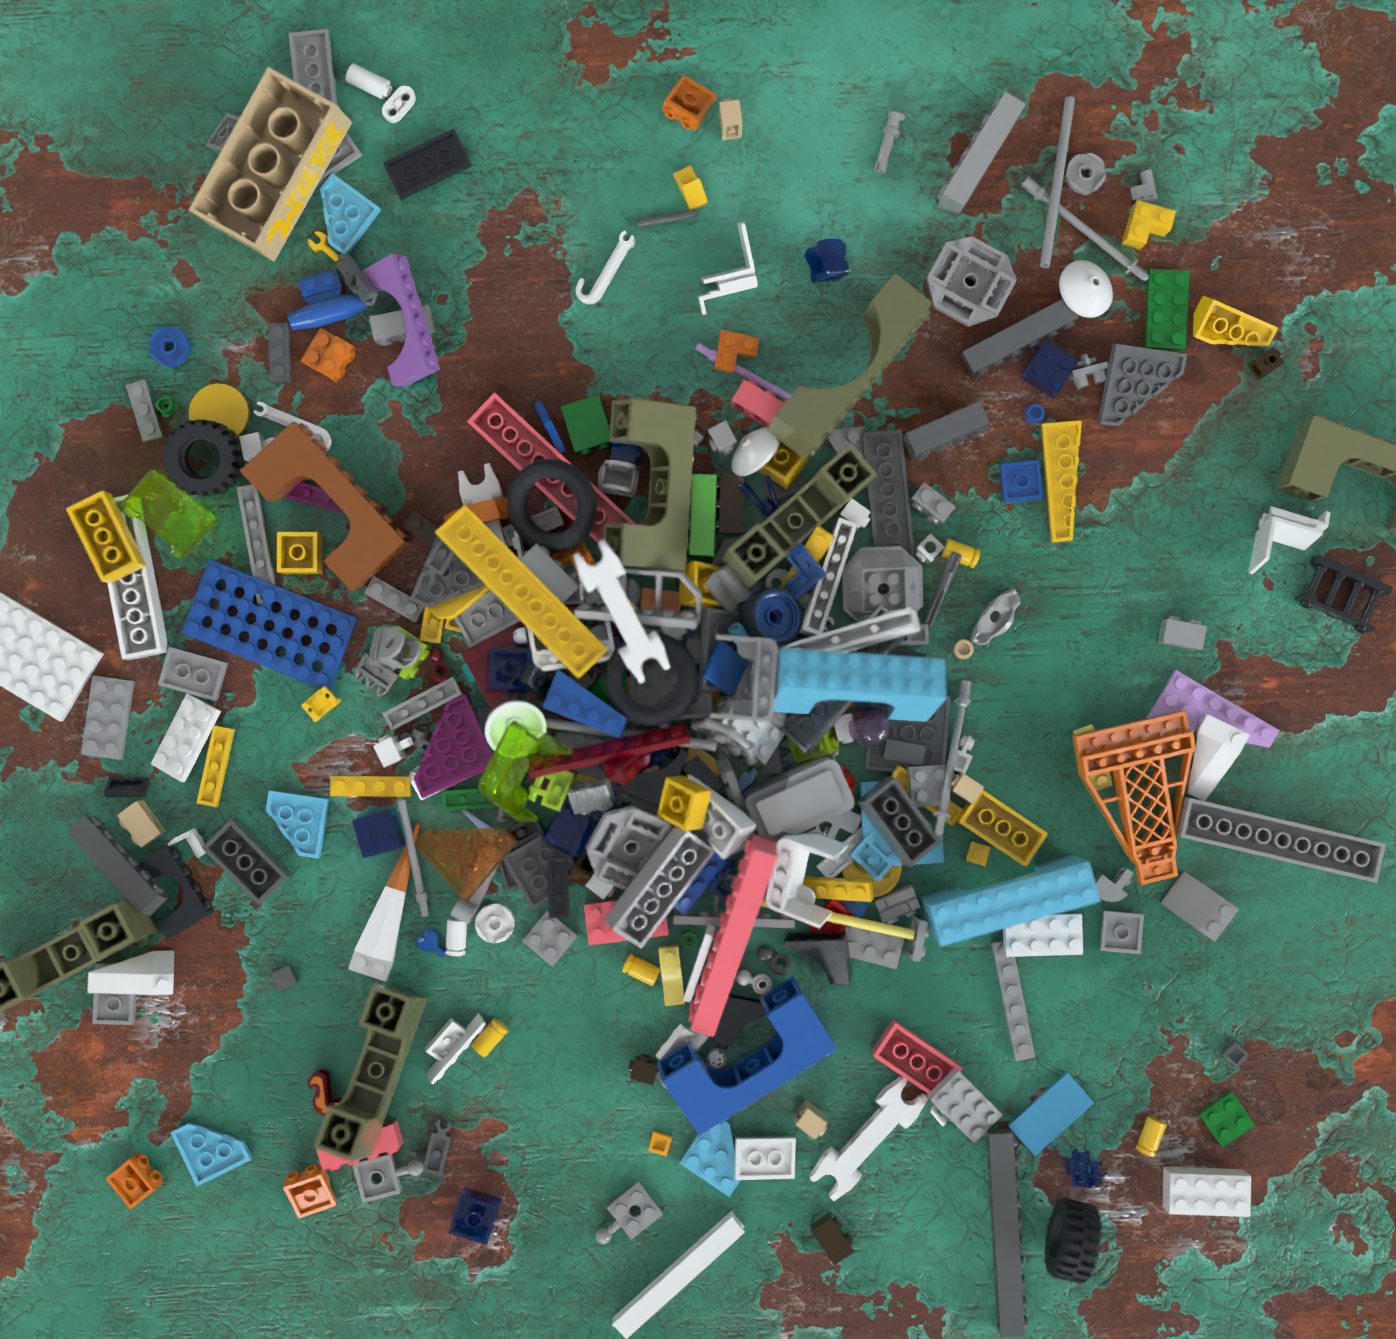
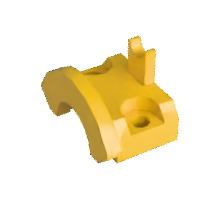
[301,685,341,723]

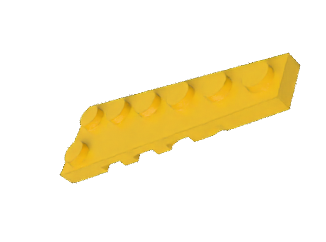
[1041,420,1082,543]

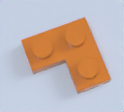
[714,329,760,373]
[549,541,597,574]

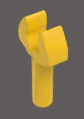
[308,231,339,262]

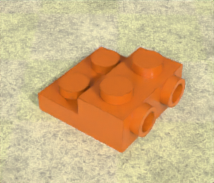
[662,75,717,131]
[300,328,356,383]
[106,1152,164,1210]
[283,1164,337,1218]

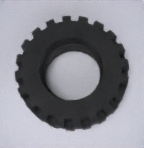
[162,420,245,497]
[1044,1198,1102,1284]

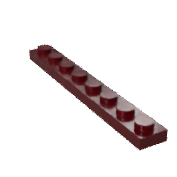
[528,724,690,778]

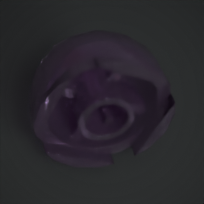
[849,707,890,747]

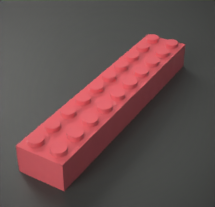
[467,392,637,545]
[688,834,778,1037]

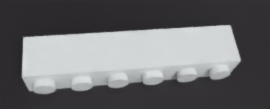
[799,517,858,637]

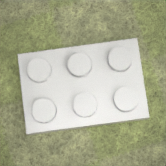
[734,1136,796,1180]

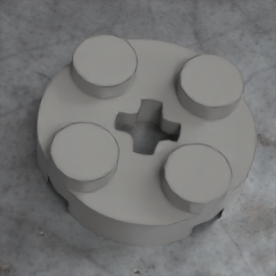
[1064,153,1106,195]

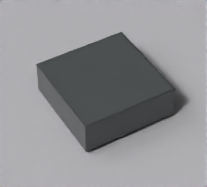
[271,964,299,992]
[1220,1039,1249,1069]

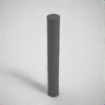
[637,209,696,228]

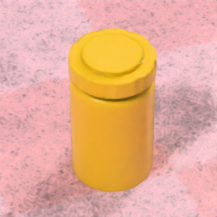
[941,538,980,568]
[622,954,661,986]
[471,1018,509,1057]
[1135,1116,1167,1157]

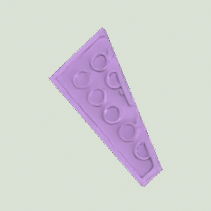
[1147,670,1280,748]

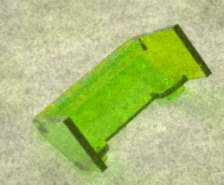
[478,722,573,822]

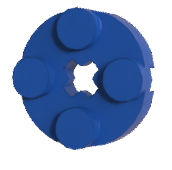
[149,327,192,368]

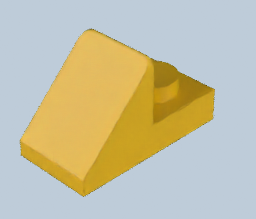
[673,165,708,210]

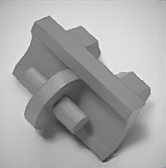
[1068,354,1108,389]

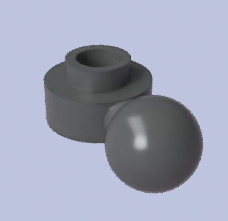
[757,946,791,976]

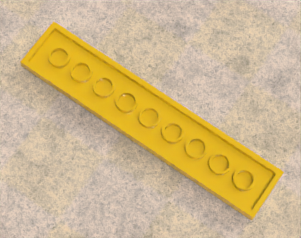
[435,505,608,679]

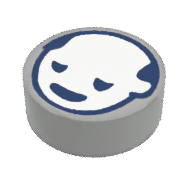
[706,1047,726,1069]

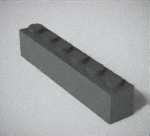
[960,299,1079,377]
[67,814,167,916]

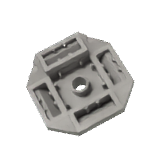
[926,236,1017,327]
[842,545,923,623]
[586,806,671,890]

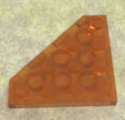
[415,828,518,901]

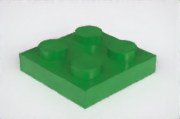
[1198,1090,1255,1148]

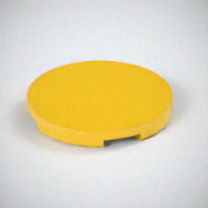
[189,384,250,443]
[842,860,902,897]

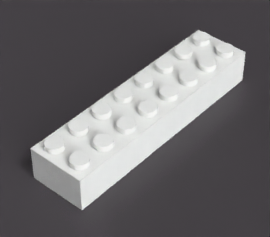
[108,494,169,660]

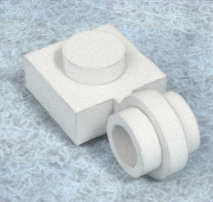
[946,735,975,774]

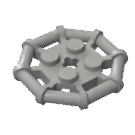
[690,717,758,768]

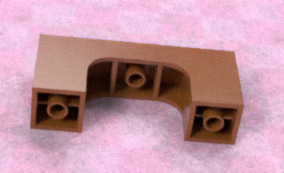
[240,421,411,591]

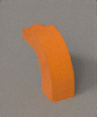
[443,497,509,524]

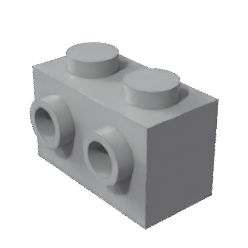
[708,420,737,457]
[909,482,955,525]

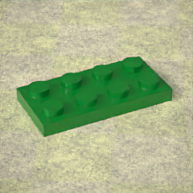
[1144,269,1189,351]

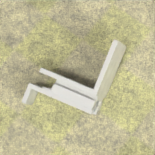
[697,222,758,315]
[1249,506,1330,574]

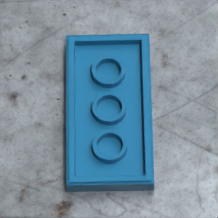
[1007,1071,1094,1156]

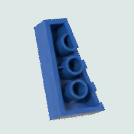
[542,669,628,738]

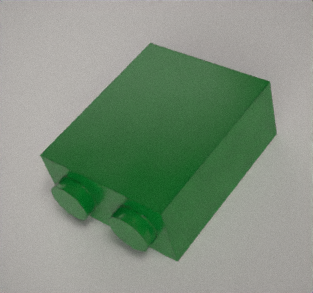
[561,395,614,456]

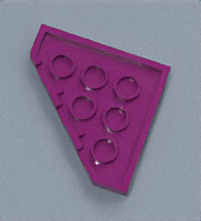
[414,694,497,799]

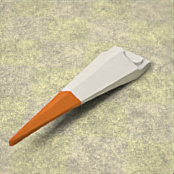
[348,823,419,982]

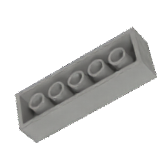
[937,92,1026,218]
[604,826,715,949]

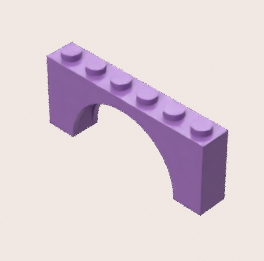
[362,254,440,386]

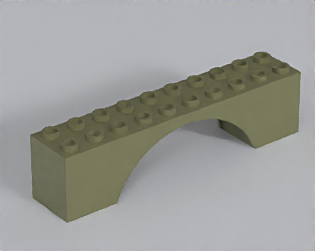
[767,273,933,460]

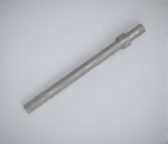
[397,799,430,917]

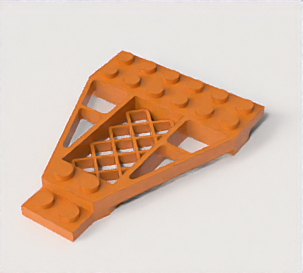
[1073,710,1196,885]

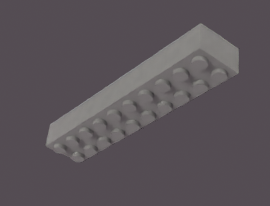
[1176,797,1386,883]

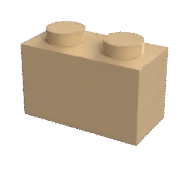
[719,98,743,140]
[951,772,984,804]
[117,800,167,847]
[793,1099,827,1139]

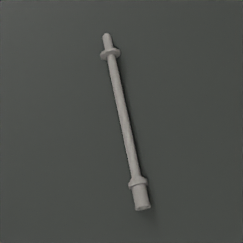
[1021,176,1149,281]
[933,680,972,836]

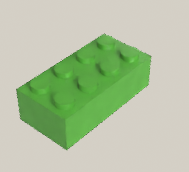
[686,474,717,559]

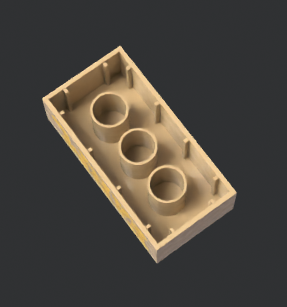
[189,67,352,262]

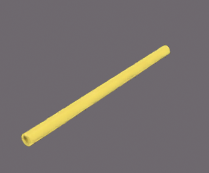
[760,897,915,940]

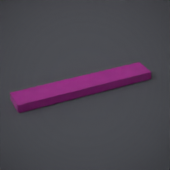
[285,482,388,515]

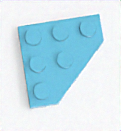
[320,173,381,254]
[266,790,330,859]
[680,1121,740,1197]
[171,1122,253,1187]

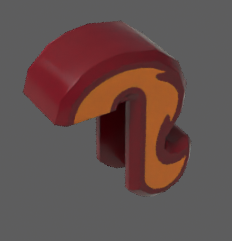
[308,1069,342,1116]

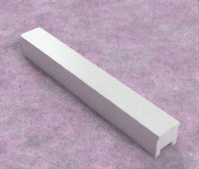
[778,607,921,654]
[612,1211,745,1339]

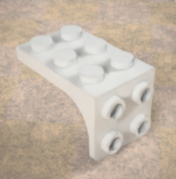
[704,694,785,765]

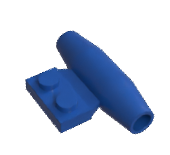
[287,269,369,330]

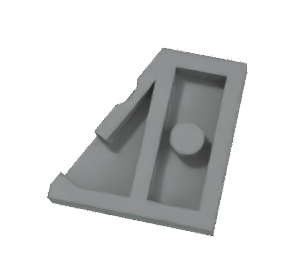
[828,427,864,458]

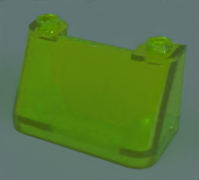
[120,468,221,559]

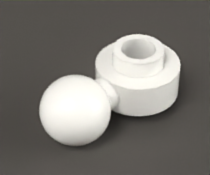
[736,970,772,994]

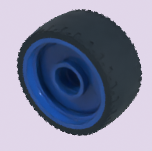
[739,587,803,647]

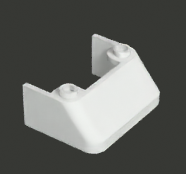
[527,620,615,672]
[766,834,847,928]

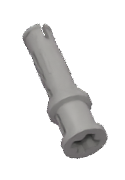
[873,111,905,174]

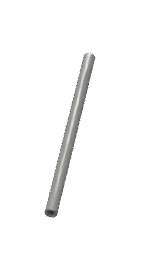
[1040,96,1075,268]
[545,718,717,751]

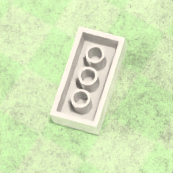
[1162,1167,1251,1217]

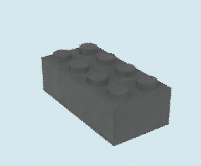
[903,401,990,462]
[856,777,941,867]
[202,818,293,905]

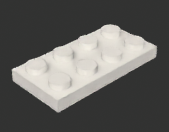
[151,693,221,782]
[1003,914,1083,957]

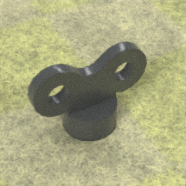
[400,725,431,754]

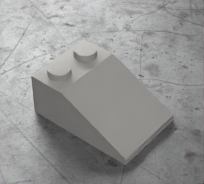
[1160,871,1239,941]

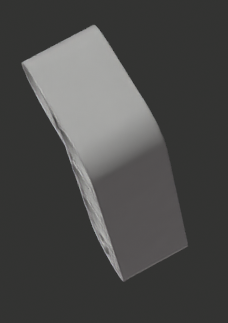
[451,842,505,924]

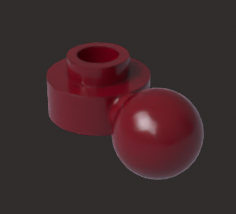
[428,647,450,683]

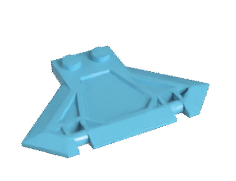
[848,781,944,882]

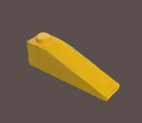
[1193,295,1278,346]

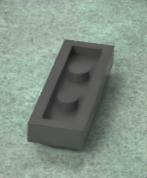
[268,322,292,383]

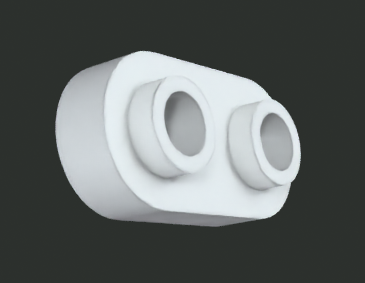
[382,86,416,123]

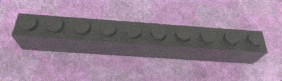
[986,1128,1028,1337]

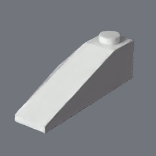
[1186,714,1250,801]
[687,775,756,859]
[88,950,174,995]

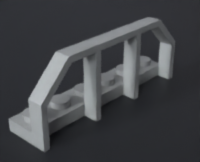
[575,566,702,629]
[674,874,795,928]

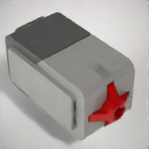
[741,755,855,845]

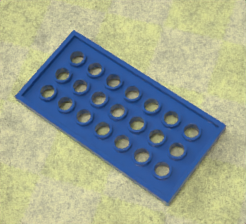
[182,559,358,691]

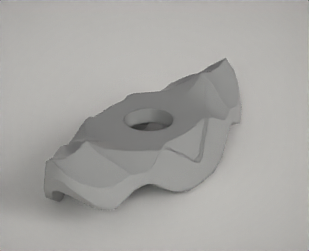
[970,588,1020,645]

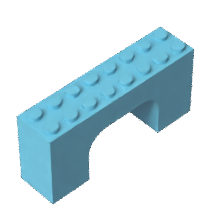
[774,648,946,722]
[919,855,1100,946]

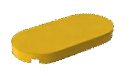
[428,585,490,620]

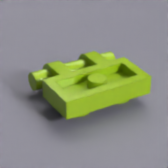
[527,771,575,812]

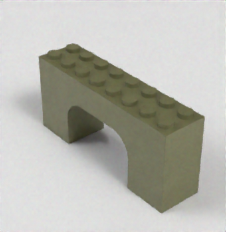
[603,398,697,570]
[1275,415,1396,533]
[720,444,877,589]
[0,899,160,1012]
[314,985,428,1162]

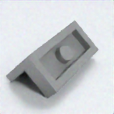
[704,565,751,611]

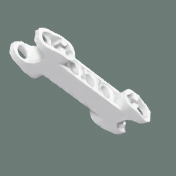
[458,463,508,591]
[573,540,670,683]
[809,1076,928,1201]

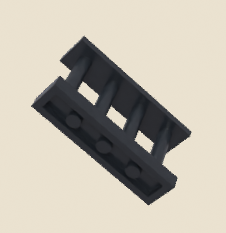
[1294,555,1393,633]

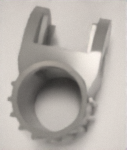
[598,460,639,497]
[368,627,421,671]

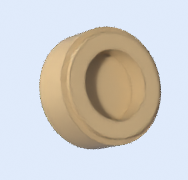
[953,639,974,659]

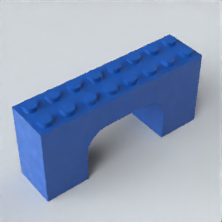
[656,976,837,1136]

